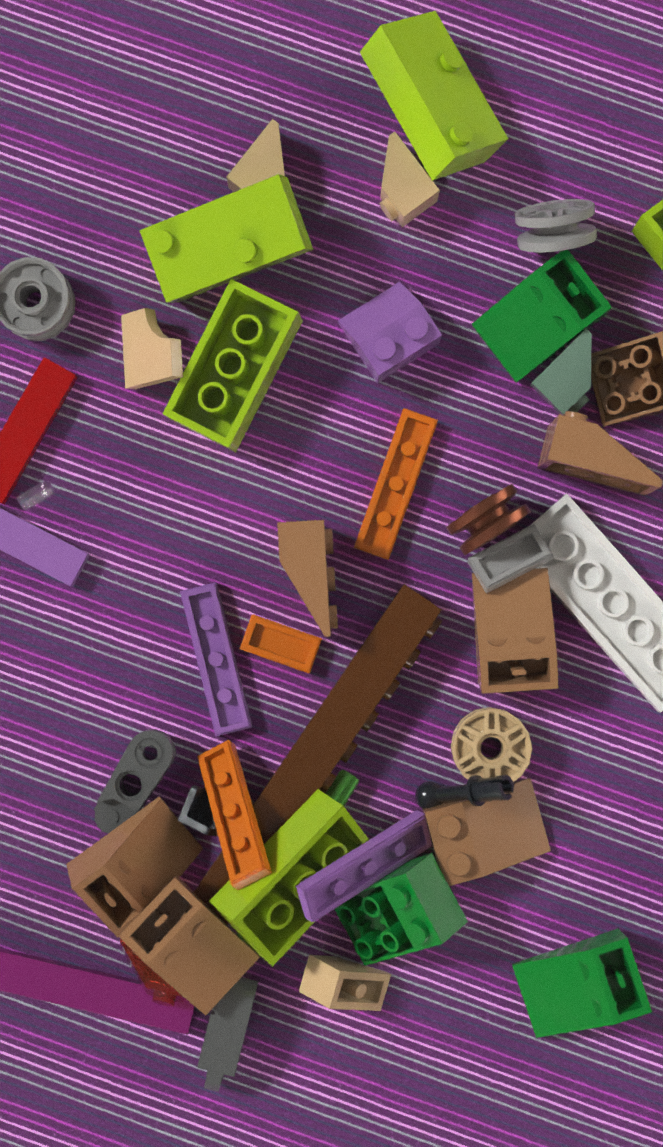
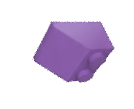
[338,281,442,383]

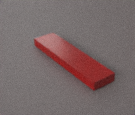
[0,357,78,505]

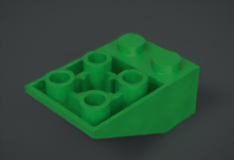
[472,250,612,383]
[335,853,468,966]
[512,928,652,1038]

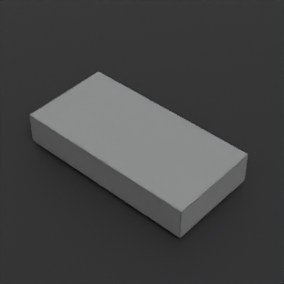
[467,524,553,594]

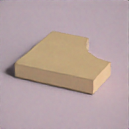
[121,308,183,389]

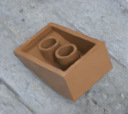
[537,411,663,496]
[423,778,551,886]

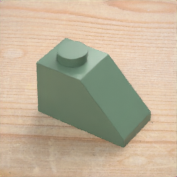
[531,329,592,415]

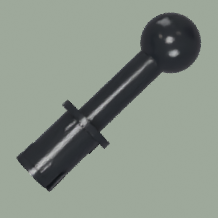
[415,775,514,809]

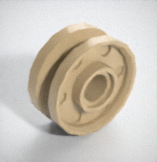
[451,707,532,782]

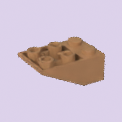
[591,331,663,427]
[277,520,338,637]
[472,568,559,694]
[66,796,203,938]
[119,876,260,1016]

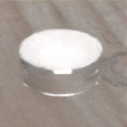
[16,480,55,511]

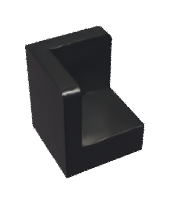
[178,785,218,837]

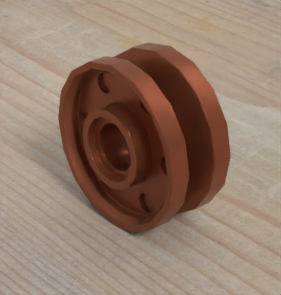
[446,483,531,556]

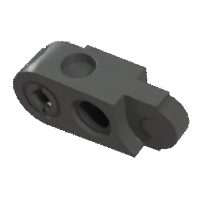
[94,729,176,834]
[197,977,258,1092]

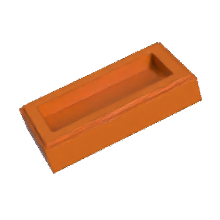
[240,614,322,674]

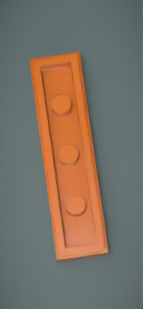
[354,408,438,560]
[197,740,272,890]

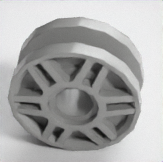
[515,199,597,253]
[0,257,75,341]

